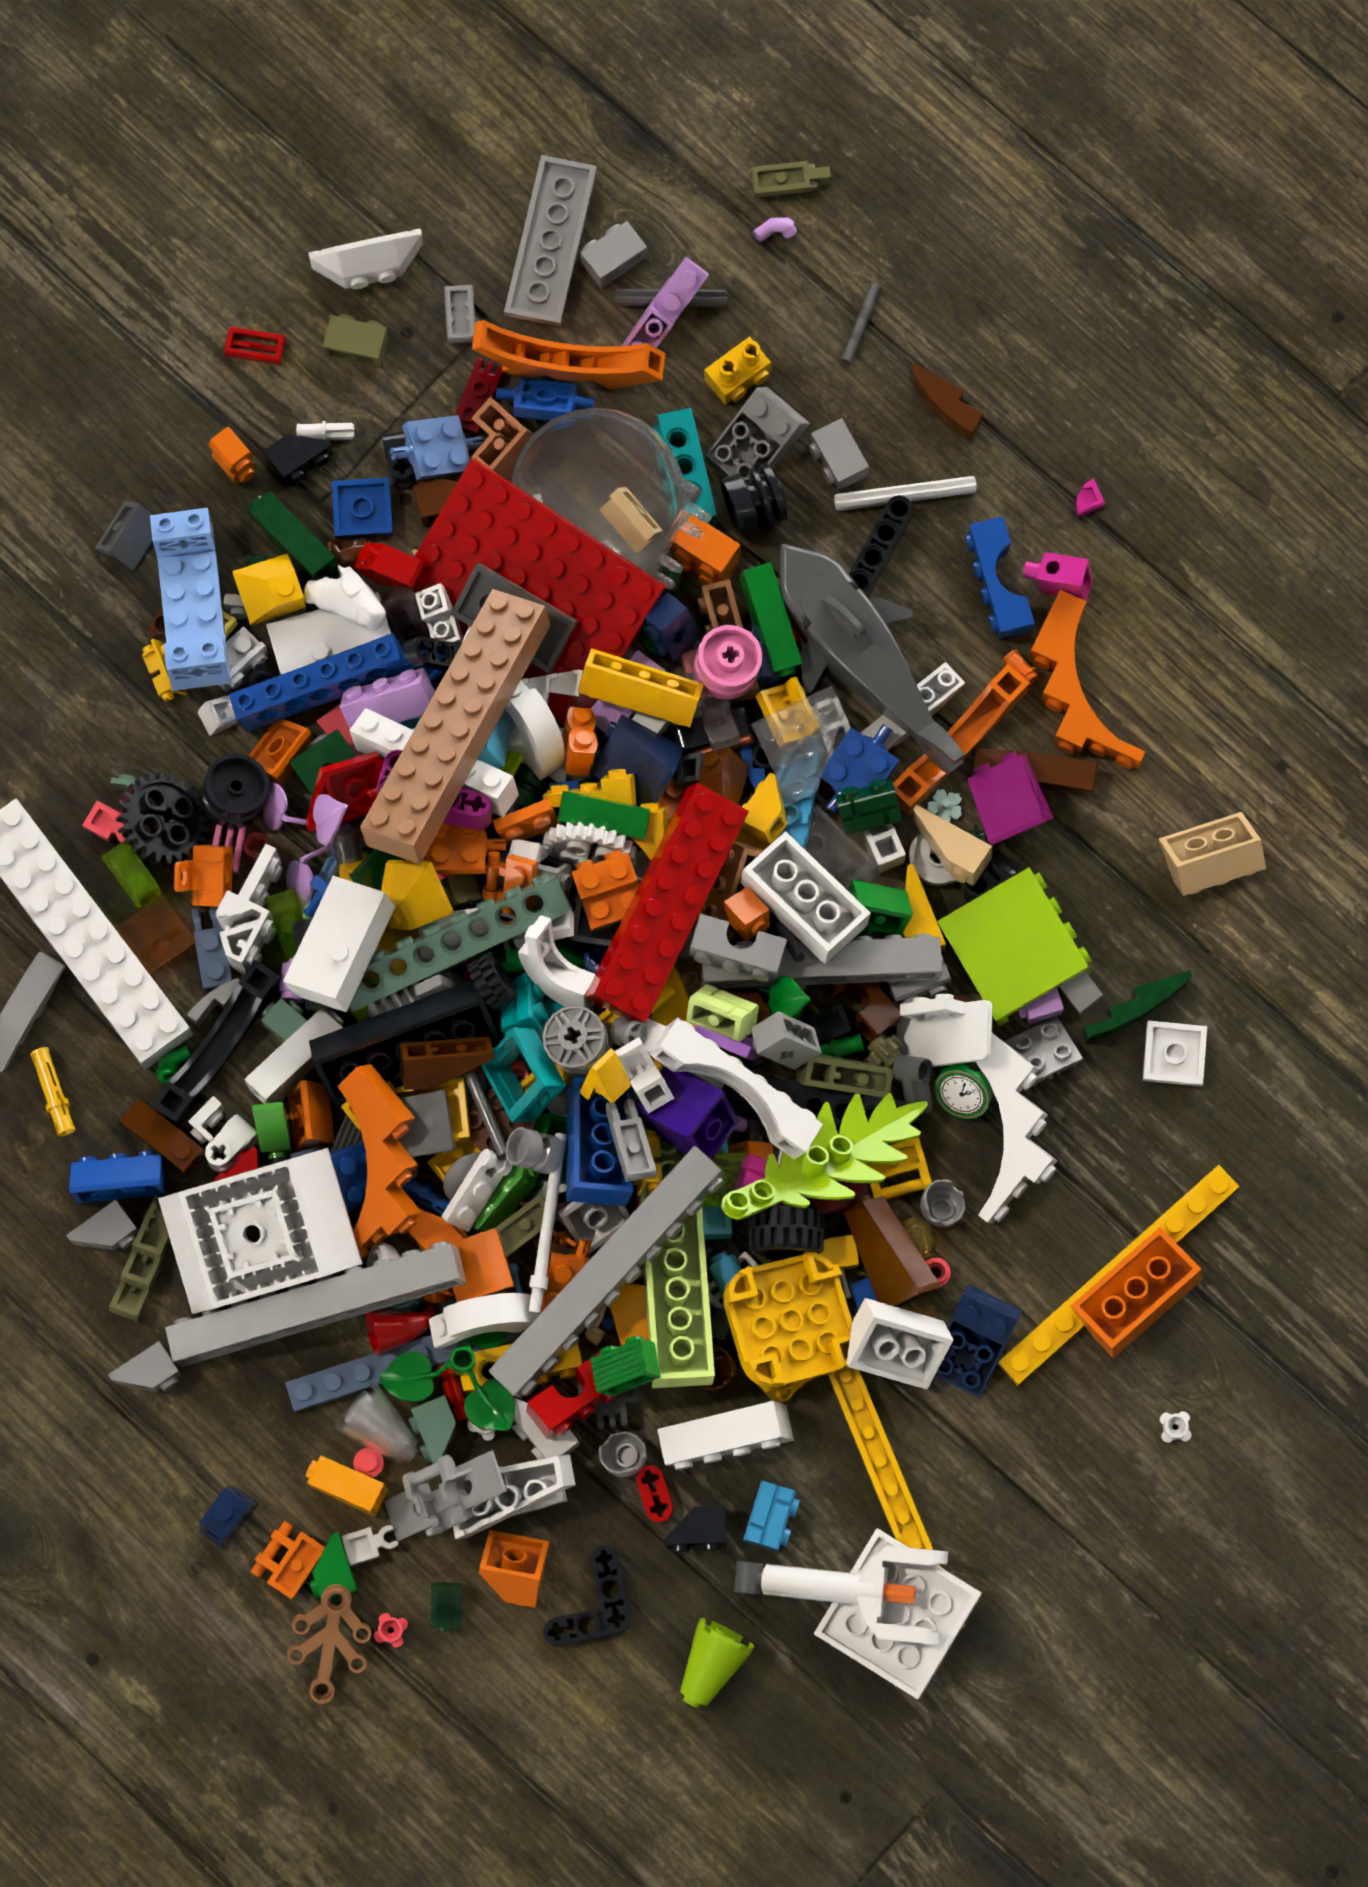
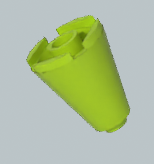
[680,1618,755,1708]

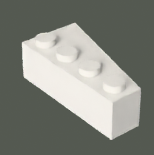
[657,1401,794,1470]
[453,1455,575,1539]

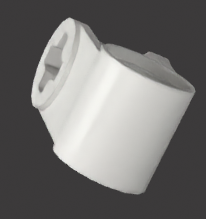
[205,1114,258,1172]

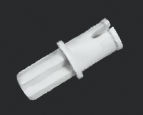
[296,421,355,440]

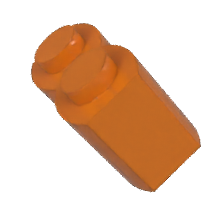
[209,427,256,484]
[562,707,598,776]

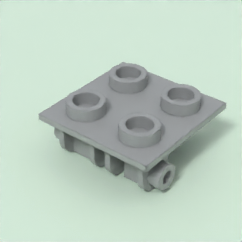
[1004,1017,1083,1087]

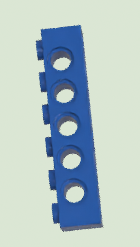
[229,633,409,732]

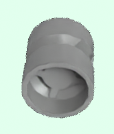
[506,1127,563,1174]

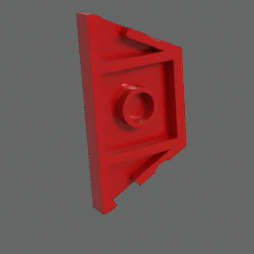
[306,751,384,832]

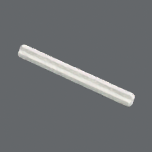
[834,476,977,511]

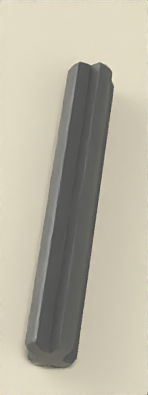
[614,289,727,307]

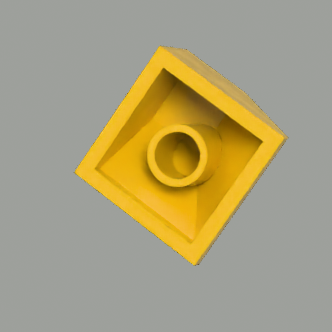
[232,553,306,626]
[381,860,454,930]

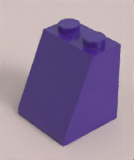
[635,1066,740,1159]

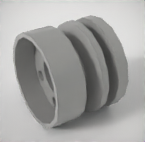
[542,1005,615,1077]

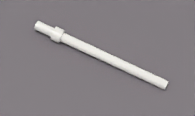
[528,1133,567,1314]

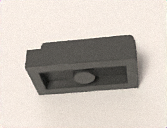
[95,501,153,570]

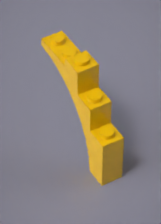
[543,769,704,915]

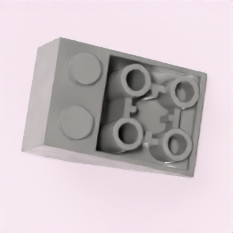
[706,387,810,484]

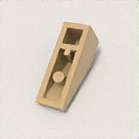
[913,805,992,886]

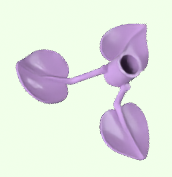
[262,781,352,913]

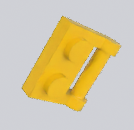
[864,1137,932,1200]

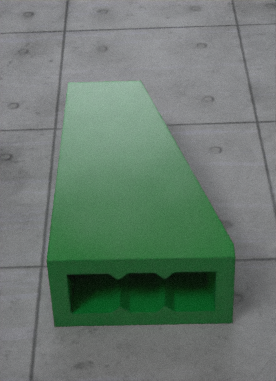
[738,562,802,677]

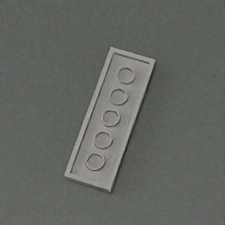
[504,155,597,327]

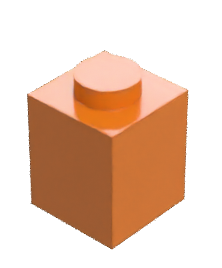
[724,887,770,942]

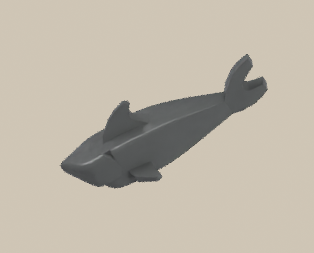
[779,544,964,775]

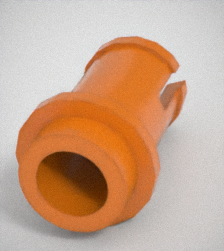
[1002,649,1039,686]

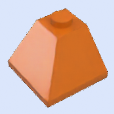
[478,1530,549,1608]

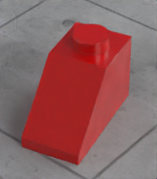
[354,543,425,588]

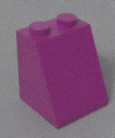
[967,751,1053,845]

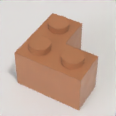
[471,397,541,480]

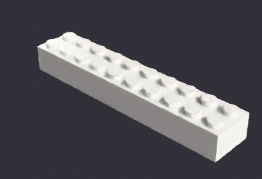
[0,799,193,1070]

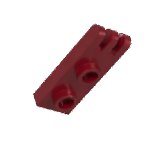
[454,357,504,436]

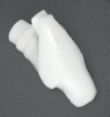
[304,565,386,630]

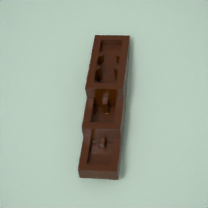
[972,748,1098,792]

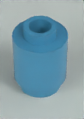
[708,1251,742,1293]

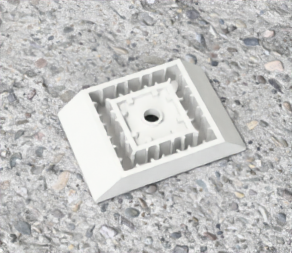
[158,1148,363,1314]

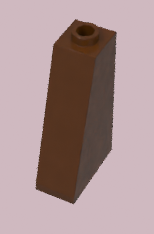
[843,1195,941,1308]

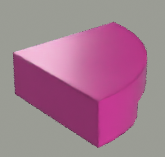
[1076,478,1105,517]

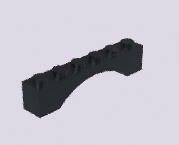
[151,960,281,1128]

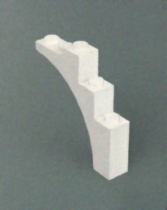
[975,1033,1057,1224]

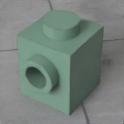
[261,998,307,1043]

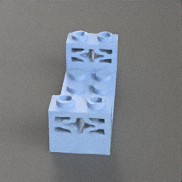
[150,508,231,691]

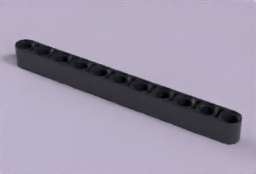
[752,495,912,776]

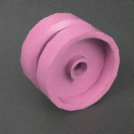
[693,625,762,700]

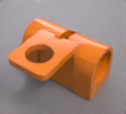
[174,845,233,907]

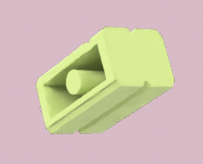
[686,984,759,1042]

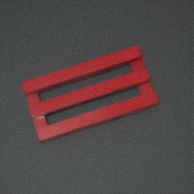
[224,326,286,365]

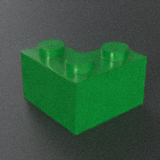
[847,880,913,940]

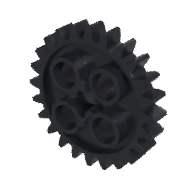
[116,772,210,867]

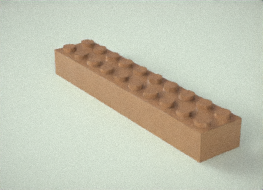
[360,589,551,864]

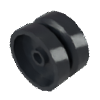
[200,754,269,828]

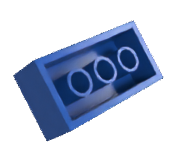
[566,1076,633,1206]

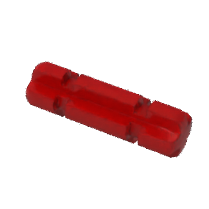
[437,1363,468,1421]

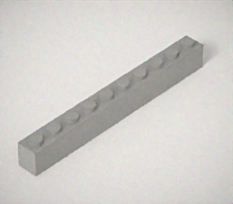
[488,1146,726,1398]
[165,1241,467,1367]

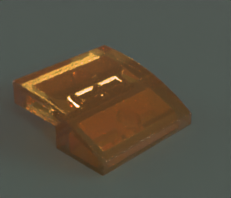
[115,895,197,974]

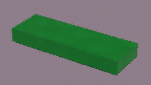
[557,790,651,840]

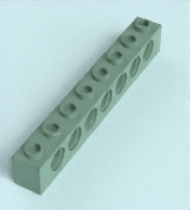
[350,873,571,1012]

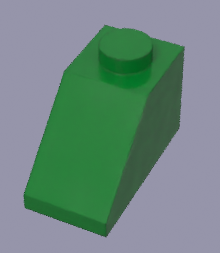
[310,1532,359,1602]

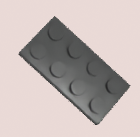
[450,563,579,673]

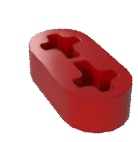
[636,1465,673,1523]

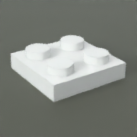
[1142,1021,1207,1087]

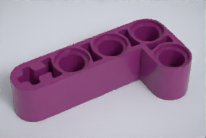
[377,750,492,830]

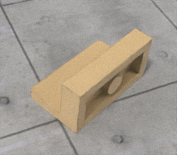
[600,486,663,553]

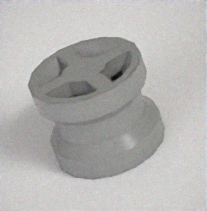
[609,1016,647,1046]

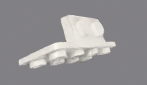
[896,994,992,1067]

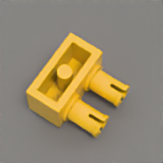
[704,337,771,405]

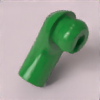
[156,1045,191,1084]

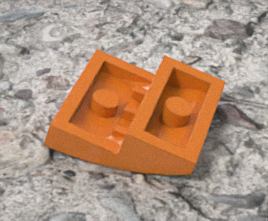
[452,1228,515,1303]

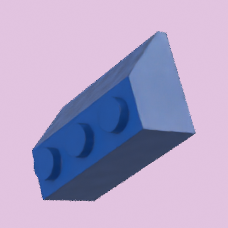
[69,1151,167,1203]

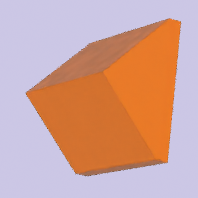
[249,719,314,787]
[287,1080,335,1152]

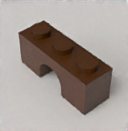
[818,982,903,1044]

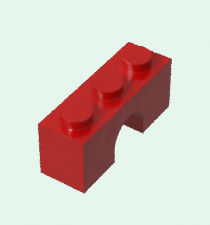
[526,1352,619,1440]

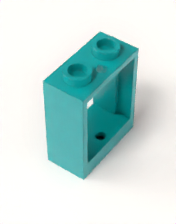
[481,1027,566,1123]

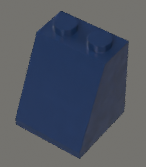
[591,714,684,807]

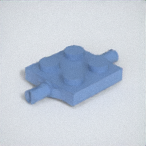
[390,415,483,480]

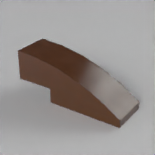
[910,363,984,442]

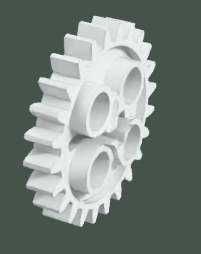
[542,822,638,869]

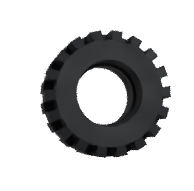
[748,1205,824,1258]

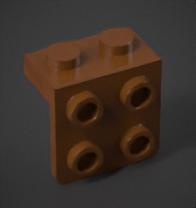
[468,1086,536,1158]

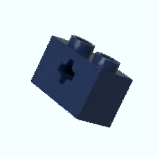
[644,592,699,662]

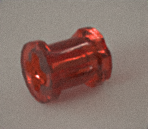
[243,832,271,863]

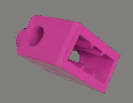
[1023,553,1093,601]

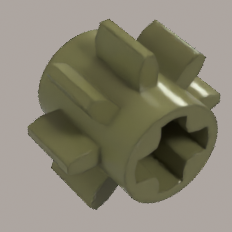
[867,1033,903,1068]

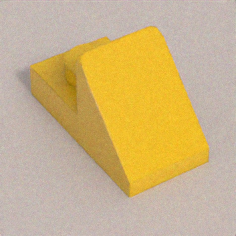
[579,1049,631,1103]

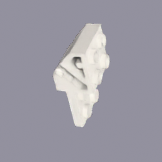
[216,844,283,974]

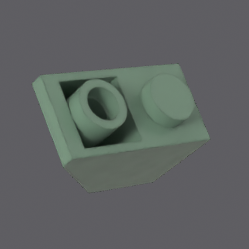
[408,1395,457,1464]

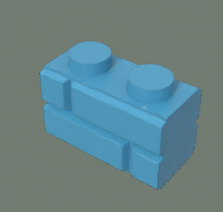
[743,1481,800,1552]

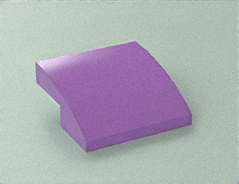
[695,1025,761,1060]

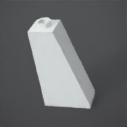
[244,1008,344,1104]

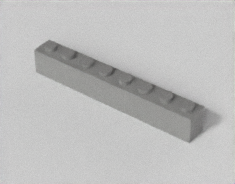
[700,933,943,989]

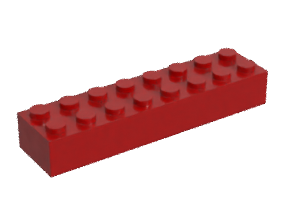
[584,783,749,1023]

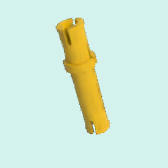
[30,1047,76,1137]

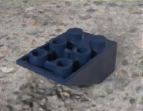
[935,1284,1023,1398]

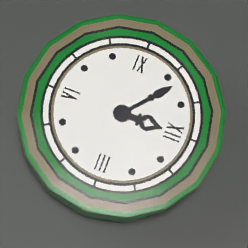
[933,1064,993,1119]

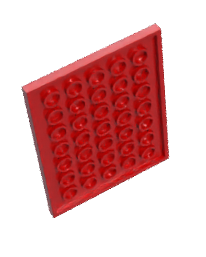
[385,458,667,726]

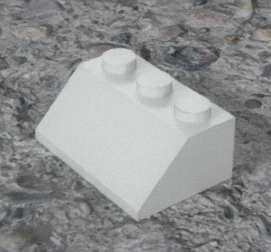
[847,1298,953,1389]

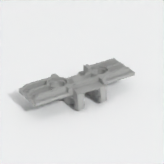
[384,1451,507,1541]

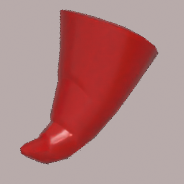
[366,1302,437,1355]

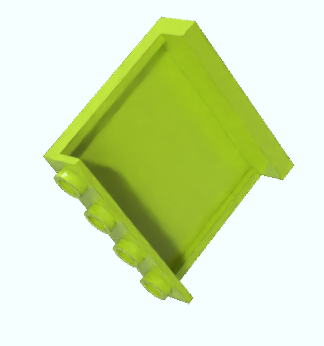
[937,867,1092,1027]

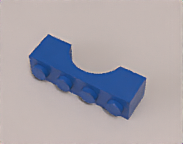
[965,516,1035,641]

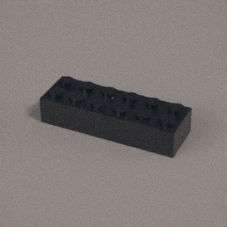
[309,980,501,1106]

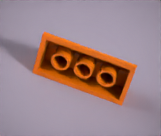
[1071,1227,1202,1359]

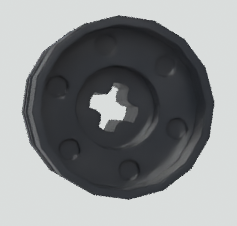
[720,463,788,536]

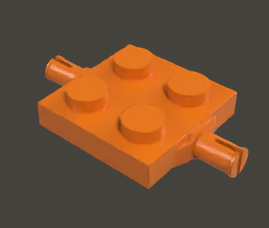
[424,823,506,874]
[541,1238,592,1312]

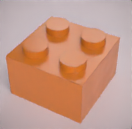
[672,514,740,585]

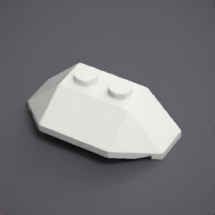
[309,229,423,289]

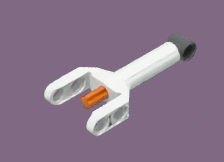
[734,1546,948,1645]

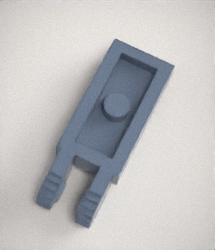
[191,906,232,991]

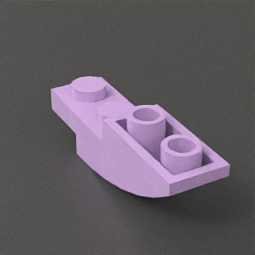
[622,257,709,348]

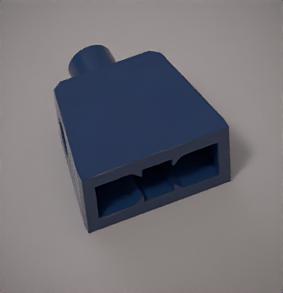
[200,1486,259,1551]

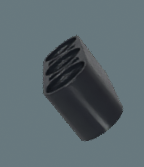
[668,707,758,754]

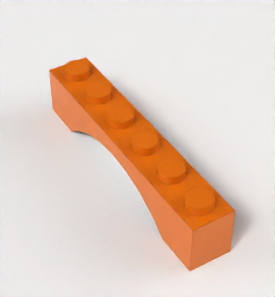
[893,664,1030,816]

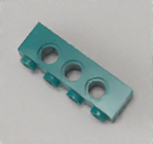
[653,408,717,527]

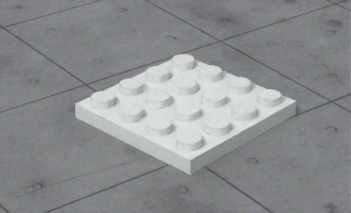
[814,1528,982,1699]

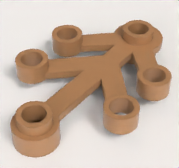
[287,1584,371,1704]

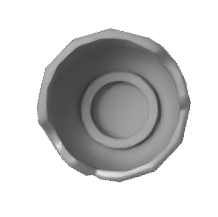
[920,1179,966,1228]
[599,1431,647,1478]

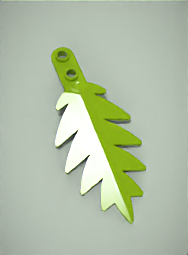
[721,1093,928,1220]

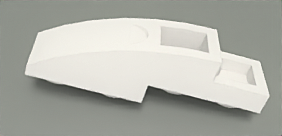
[861,662,965,751]

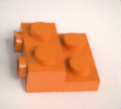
[572,850,639,931]

